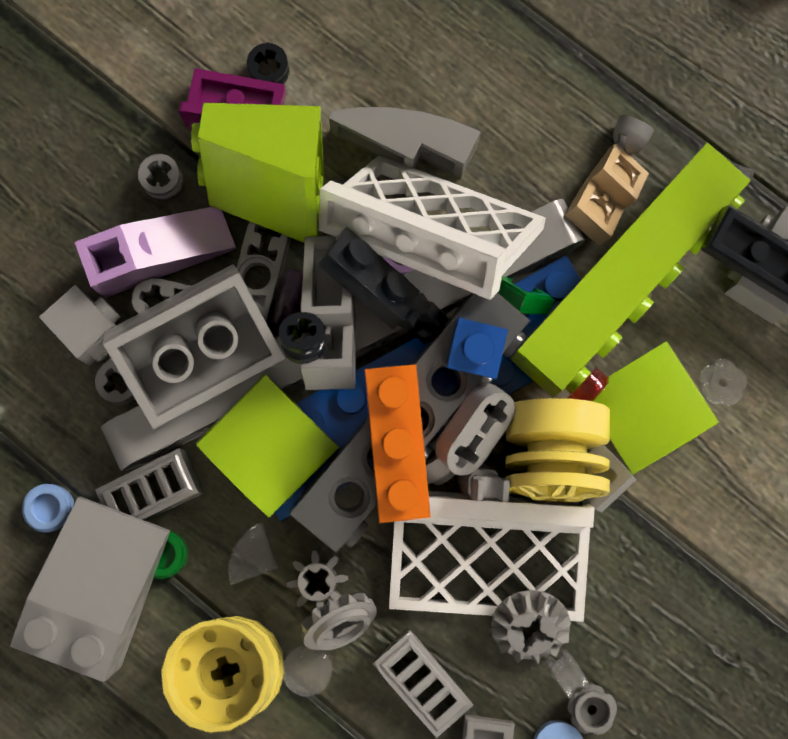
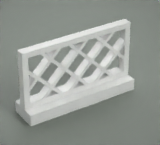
[318,155,546,300]
[389,490,595,622]

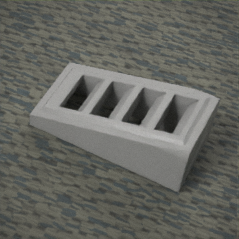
[95,448,204,521]
[372,628,474,738]

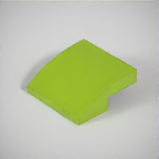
[581,341,719,475]
[196,373,339,518]

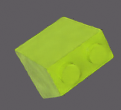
[191,103,324,243]

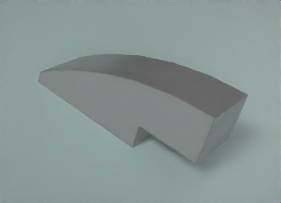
[329,107,481,178]
[301,236,356,390]

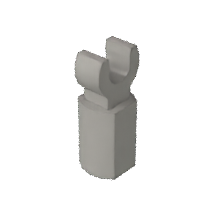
[456,464,510,501]

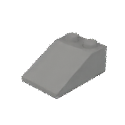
[10,497,171,682]

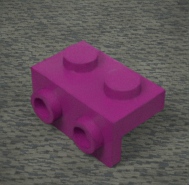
[178,68,287,131]

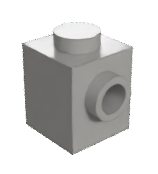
[39,285,120,366]

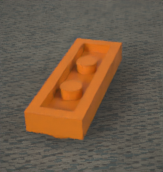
[364,364,431,523]

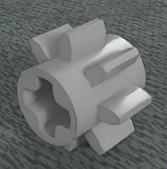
[287,550,349,608]

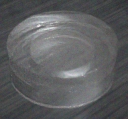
[283,645,333,696]

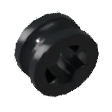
[247,43,290,84]
[279,312,327,364]

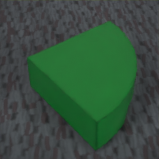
[497,276,554,315]

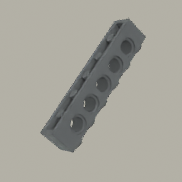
[290,292,530,553]

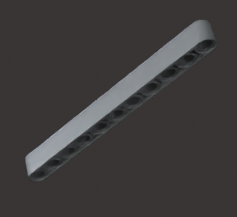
[100,199,586,472]

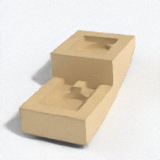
[565,143,649,246]

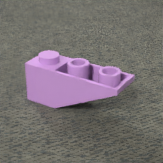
[75,207,237,298]

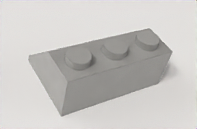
[103,264,285,430]

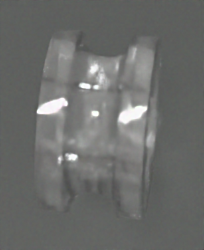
[545,648,590,700]

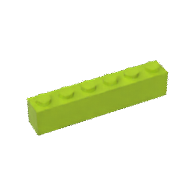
[510,142,751,398]

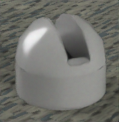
[612,115,654,154]

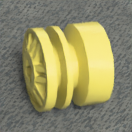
[505,398,610,503]
[161,616,285,733]

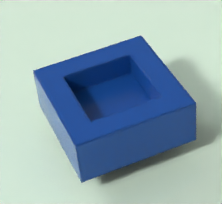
[445,318,508,379]

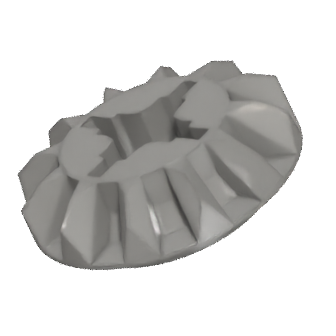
[491,590,571,664]
[300,593,377,650]

